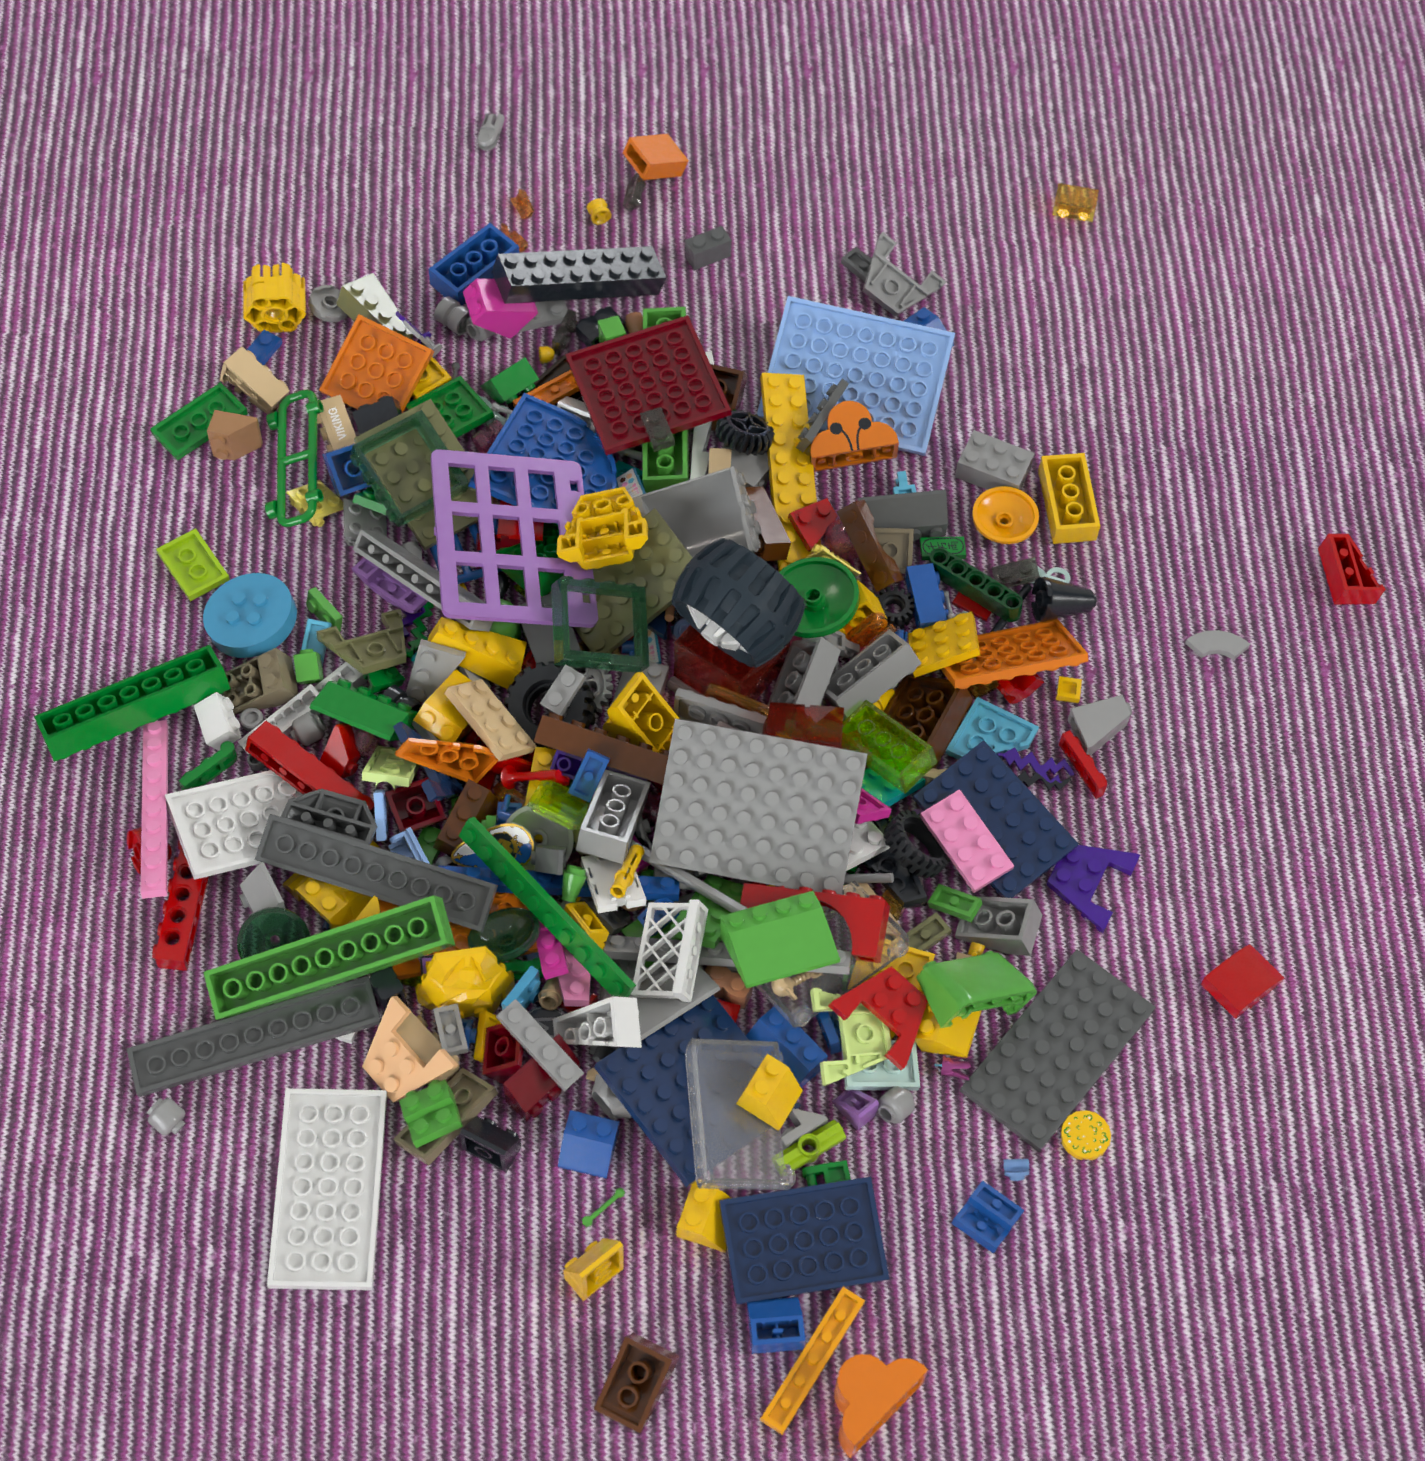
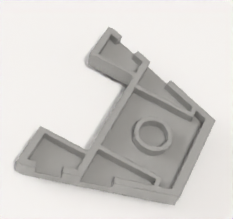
[862,232,946,317]

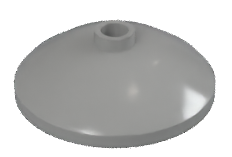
[506,804,574,870]

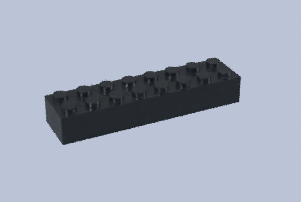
[492,246,667,304]

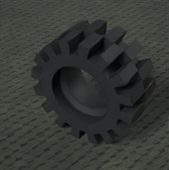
[876,587,914,631]

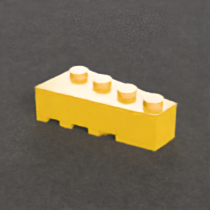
[428,617,527,689]

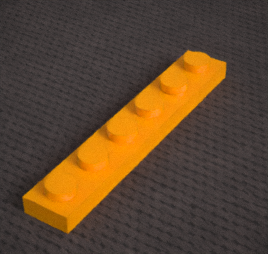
[760,1287,865,1435]

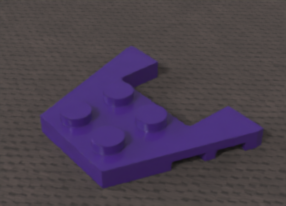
[1046,845,1140,933]

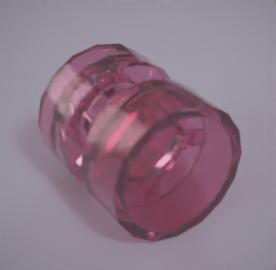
[471,419,503,453]

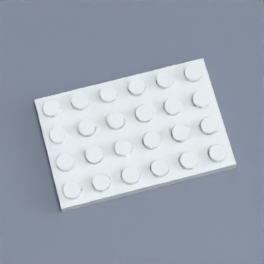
[165,770,303,880]

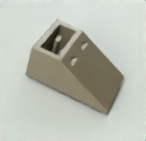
[222,648,298,715]

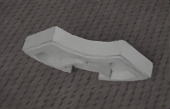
[1185,630,1250,660]

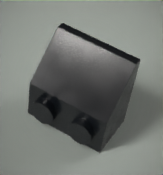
[460,1116,521,1173]

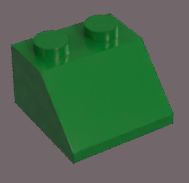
[480,357,539,405]

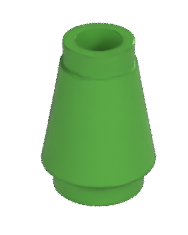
[561,865,587,903]

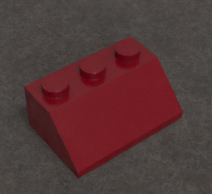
[504,1033,580,1122]

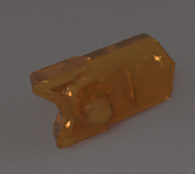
[510,189,534,220]

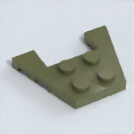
[316,609,406,675]

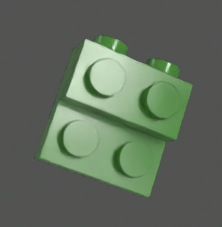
[399,1079,463,1148]

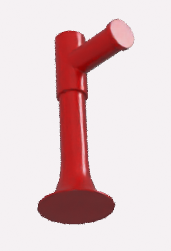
[501,765,570,789]

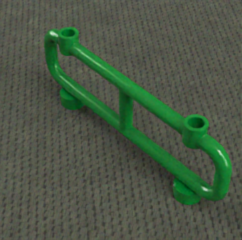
[265,389,324,527]

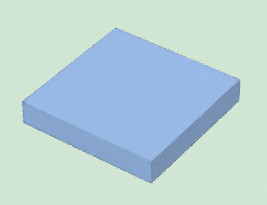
[373,789,388,841]

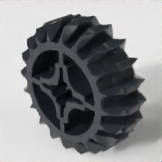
[715,409,775,456]

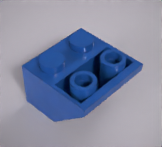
[747,1297,806,1354]

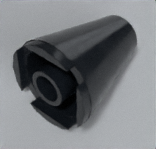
[1031,577,1097,622]

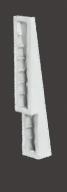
[690,422,712,480]
[238,662,367,755]

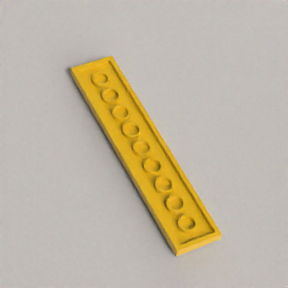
[760,373,821,572]

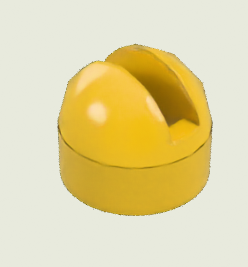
[539,346,554,364]

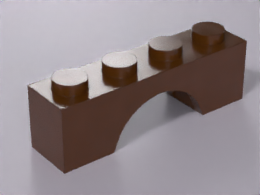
[836,500,904,592]

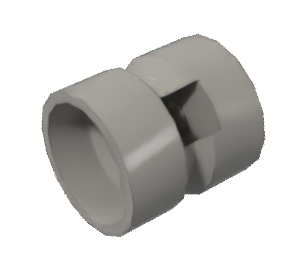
[434,296,470,335]

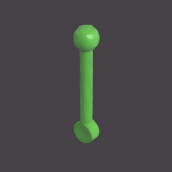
[582,1188,625,1227]

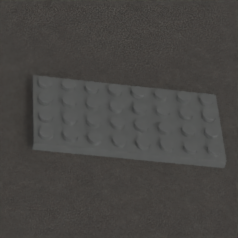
[960,949,1156,1153]

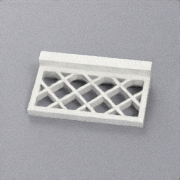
[631,900,708,1002]

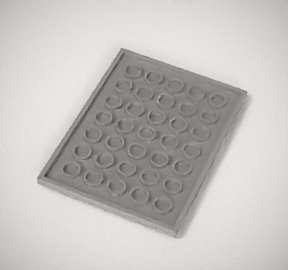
[649,718,868,895]

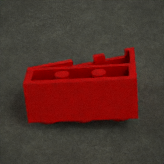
[1318,534,1386,604]

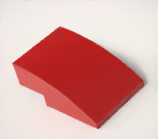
[1201,944,1285,1019]

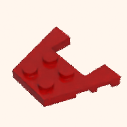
[828,966,928,1070]

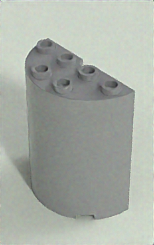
[632,466,762,557]

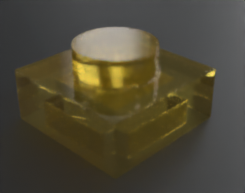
[882,890,905,921]

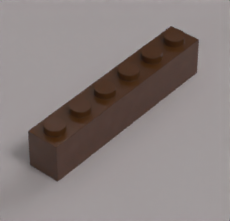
[534,712,669,784]

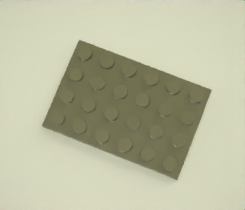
[354,399,500,551]
[549,508,693,661]

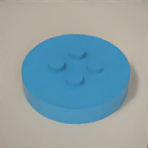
[203,573,297,658]

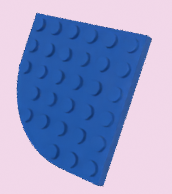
[469,393,617,525]

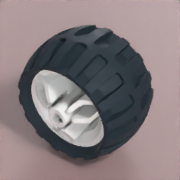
[671,538,805,668]

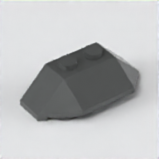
[281,789,377,845]

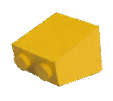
[413,670,472,742]

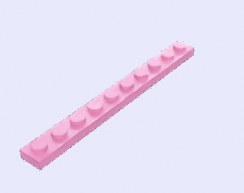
[141,720,168,899]

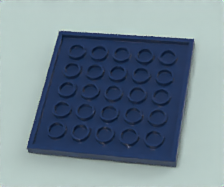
[594,995,801,1188]

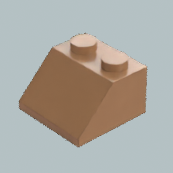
[207,410,263,460]

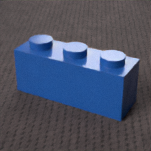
[904,563,949,629]

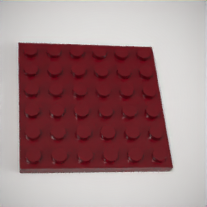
[565,315,732,456]

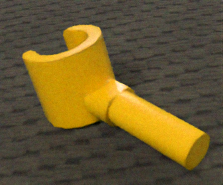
[967,942,985,957]

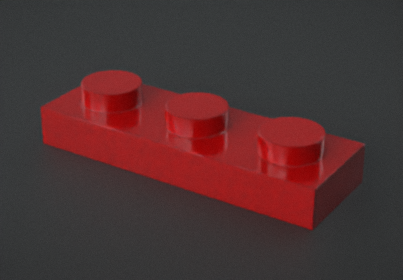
[1059,730,1107,799]

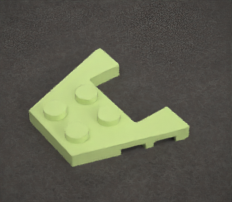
[810,988,892,1086]

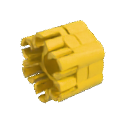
[243,263,306,333]

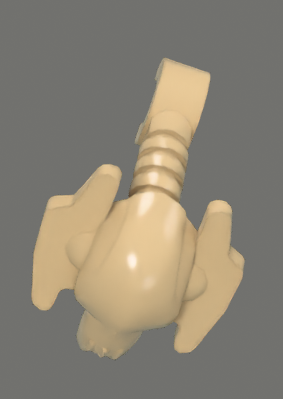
[771,972,823,1001]

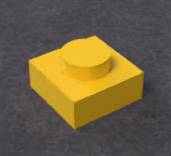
[1056,676,1082,703]

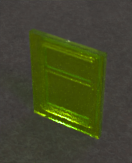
[527,781,592,831]

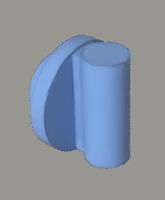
[670,618,695,641]
[1003,1159,1030,1181]

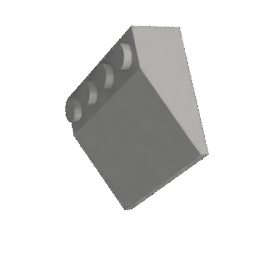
[601,962,721,1040]

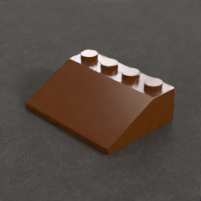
[867,674,973,770]

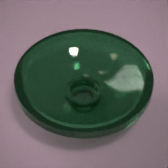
[237,907,311,959]
[468,907,540,962]

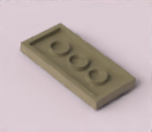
[393,1068,498,1166]

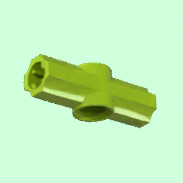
[771,1119,846,1178]

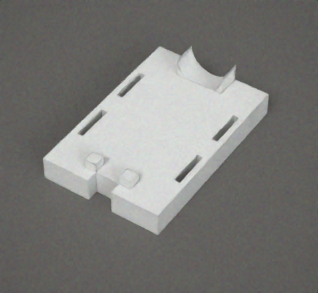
[581,851,646,913]

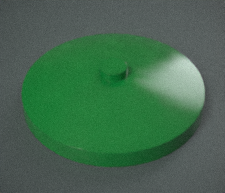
[779,557,860,638]

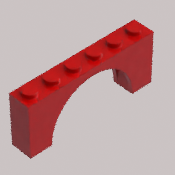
[740,881,890,963]

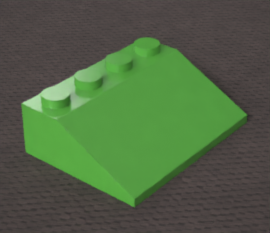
[720,891,840,988]

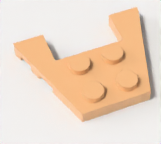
[362,996,458,1102]

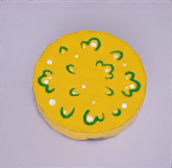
[1061,1110,1111,1160]

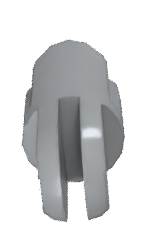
[477,114,505,151]

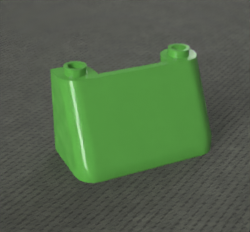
[916,951,1037,1028]

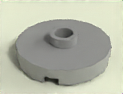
[308,285,348,322]

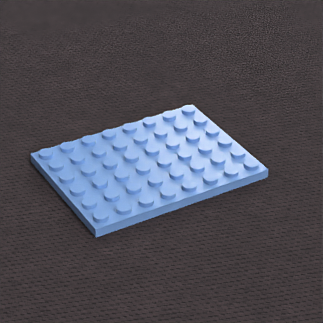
[757,296,955,456]

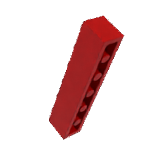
[245,720,375,816]

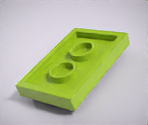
[156,528,230,601]

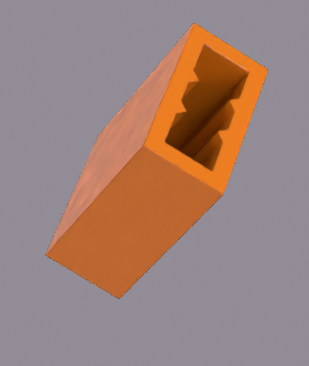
[622,134,689,180]

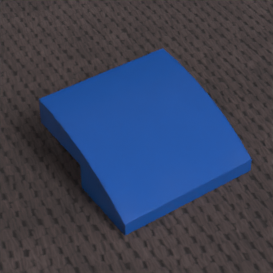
[951,1181,1025,1254]

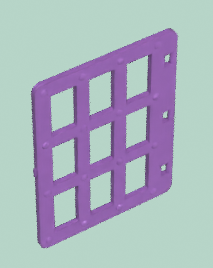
[430,449,598,628]

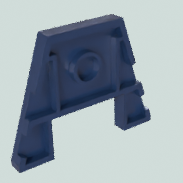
[393,721,463,802]

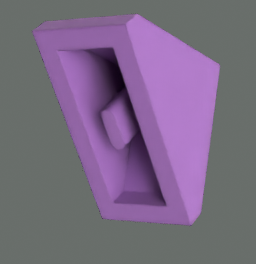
[832,1090,879,1131]

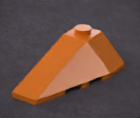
[395,738,498,783]

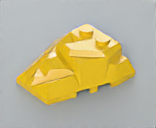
[557,487,648,570]
[282,840,382,929]
[415,946,515,1019]

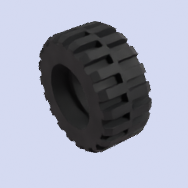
[504,661,597,750]

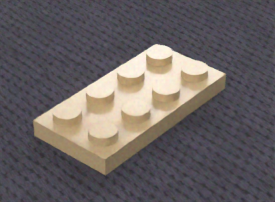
[444,679,536,761]

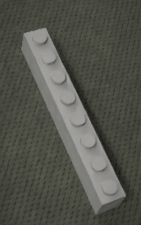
[353,529,493,632]

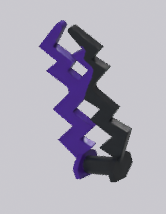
[996,747,1074,791]

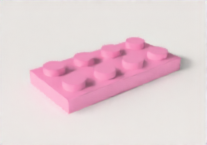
[920,789,1014,893]

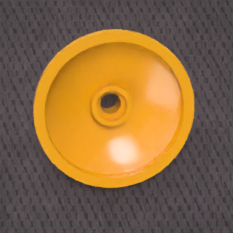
[972,486,1039,544]

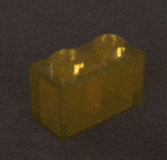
[1052,183,1099,222]

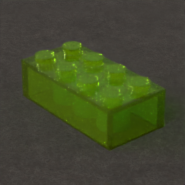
[834,700,937,794]

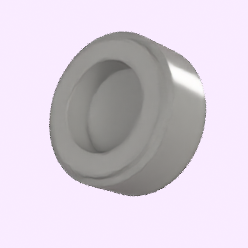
[240,708,264,732]

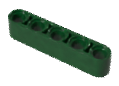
[929,548,1023,622]

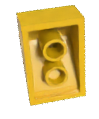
[563,1238,624,1301]

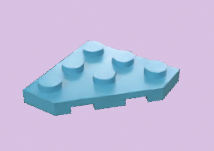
[945,697,1039,760]

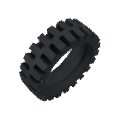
[884,810,951,878]

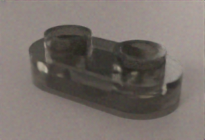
[623,173,646,211]

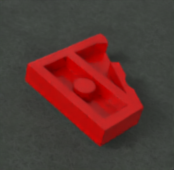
[788,498,838,552]

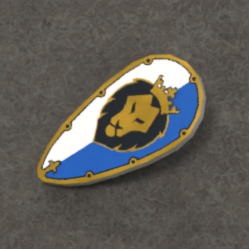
[451,823,535,868]

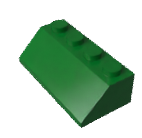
[309,678,418,741]

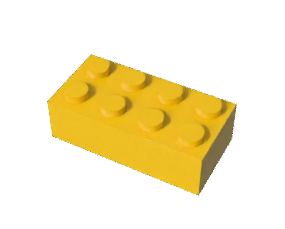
[1038,453,1100,544]

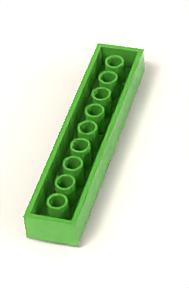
[643,307,689,493]
[203,895,455,1020]

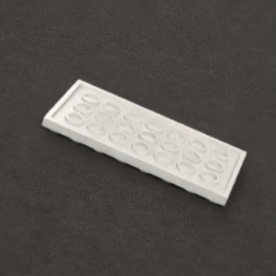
[267,1088,387,1290]

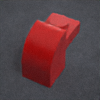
[996,673,1044,704]

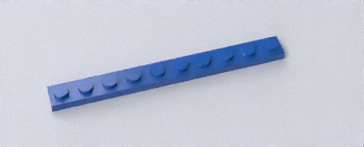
[438,865,680,902]

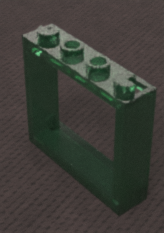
[350,410,469,527]
[551,576,650,673]

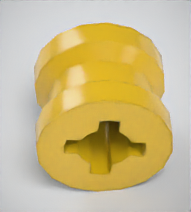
[587,198,611,225]

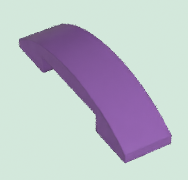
[352,558,428,614]

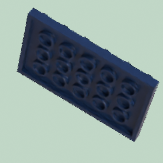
[912,740,1079,898]
[719,1177,890,1305]

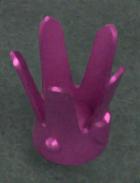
[934,1055,972,1081]

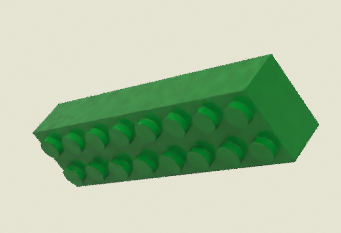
[34,645,231,762]

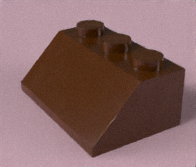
[433,779,500,857]

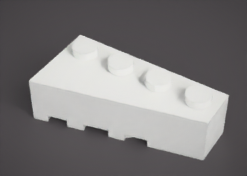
[553,996,642,1048]

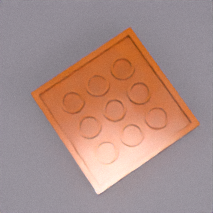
[319,314,434,413]

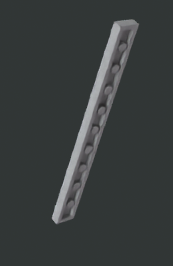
[604,935,852,975]

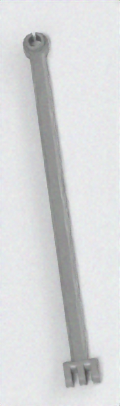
[552,795,747,913]

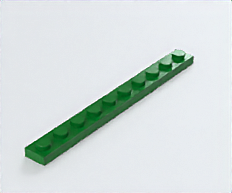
[459,817,636,997]

